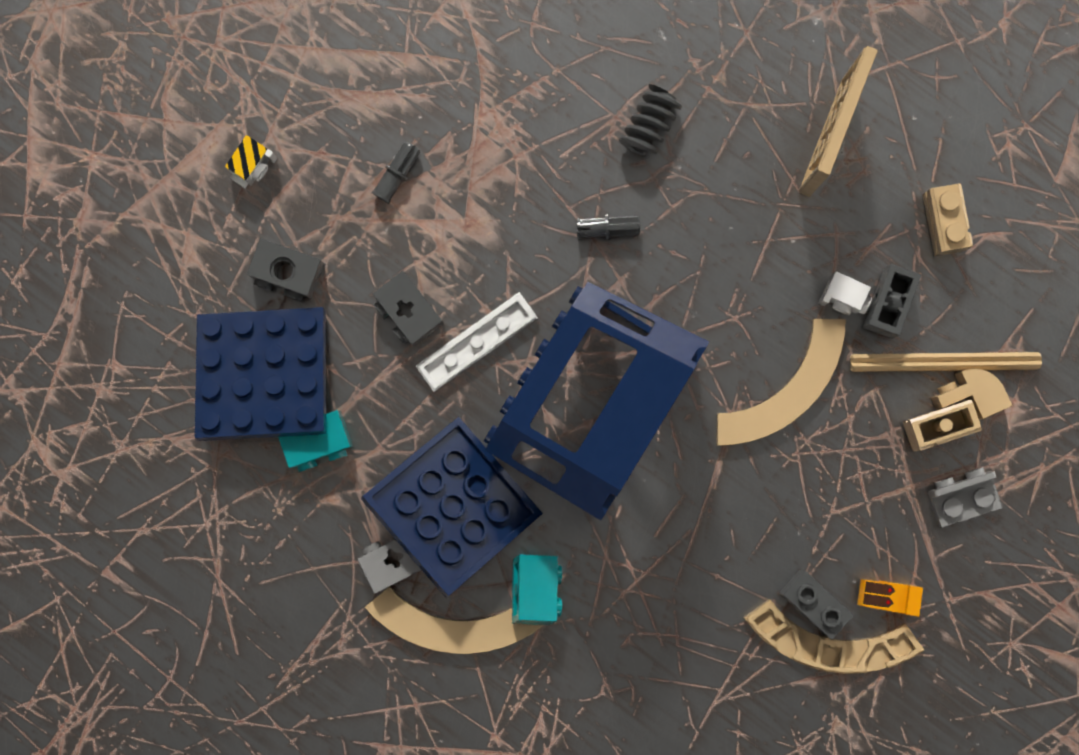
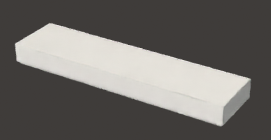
[416,292,538,393]

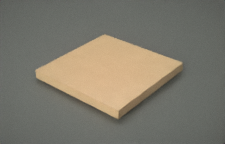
[799,46,878,197]

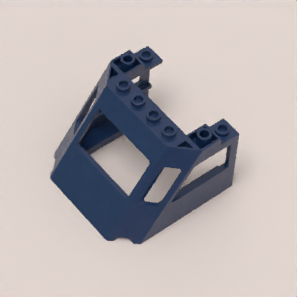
[483,282,709,520]

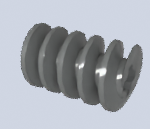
[619,84,682,156]

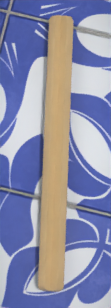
[850,352,1042,372]

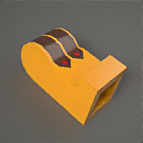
[857,579,923,617]

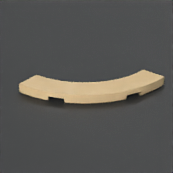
[716,319,846,446]
[365,586,544,654]
[743,599,924,674]

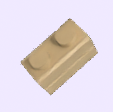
[922,183,973,256]
[903,400,982,452]

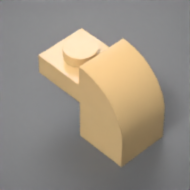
[931,369,1013,419]

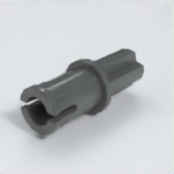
[372,142,420,204]
[577,214,640,240]

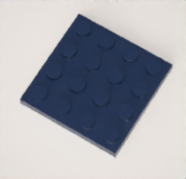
[195,307,326,441]
[361,417,543,598]

